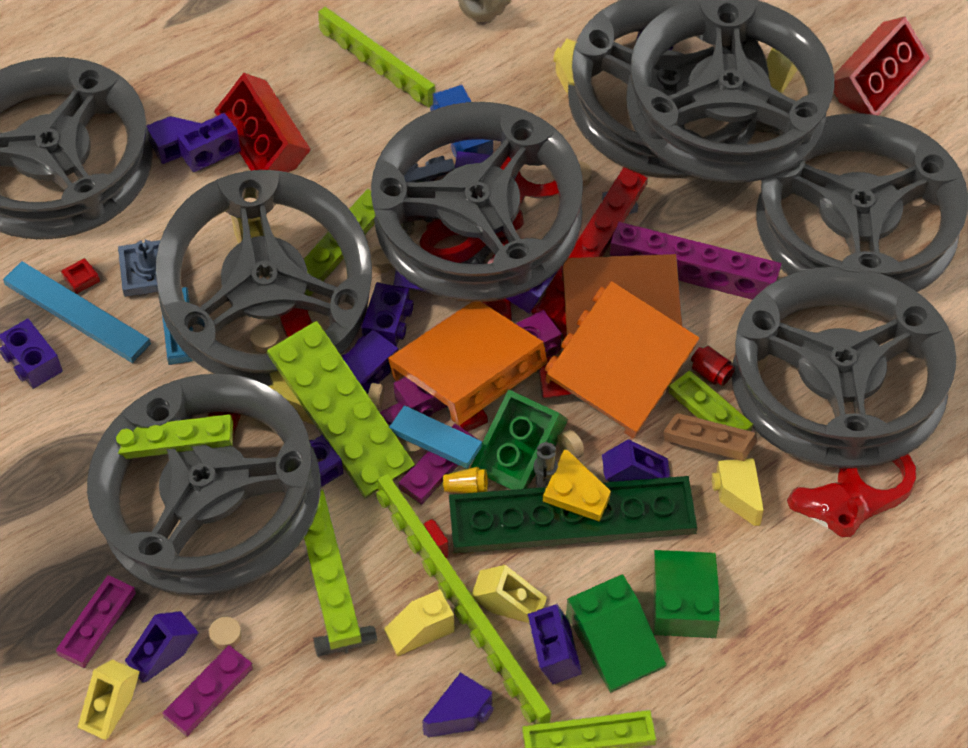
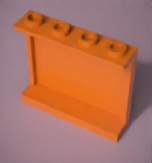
[545,281,700,439]
[388,302,547,425]

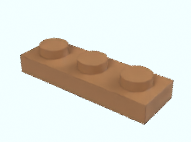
[663,413,757,461]

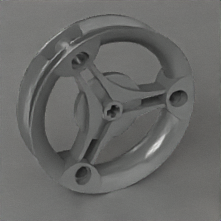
[568,0,769,177]
[626,0,834,183]
[0,57,153,239]
[371,102,583,302]
[756,113,968,292]
[156,170,372,386]
[732,266,956,468]
[87,374,321,595]

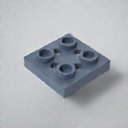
[404,156,455,183]
[118,240,160,297]

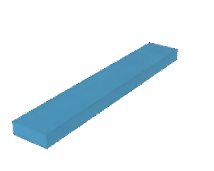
[3,261,151,363]

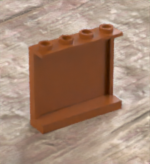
[561,254,682,335]

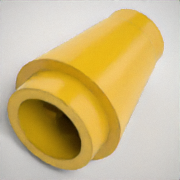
[443,467,488,494]

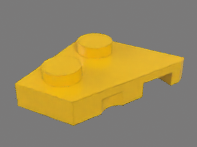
[543,449,611,522]

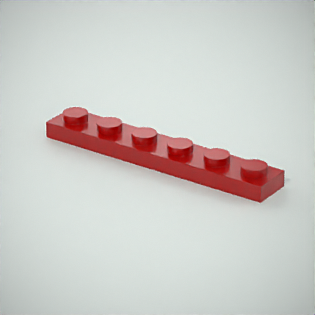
[545,167,648,296]

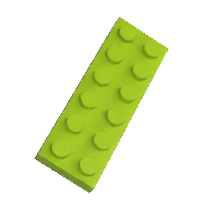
[267,321,415,499]

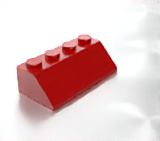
[834,16,930,116]
[214,72,311,172]

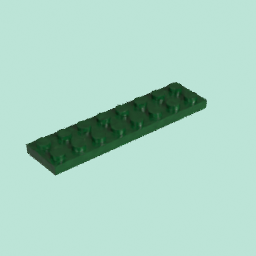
[449,476,697,553]

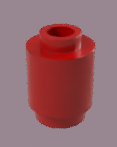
[691,345,735,386]

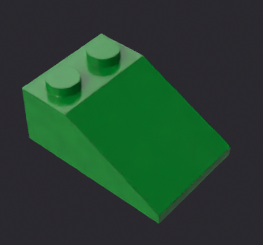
[470,389,568,490]
[653,550,720,638]
[566,574,666,693]

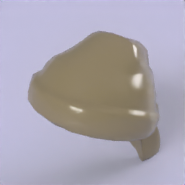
[458,0,511,23]

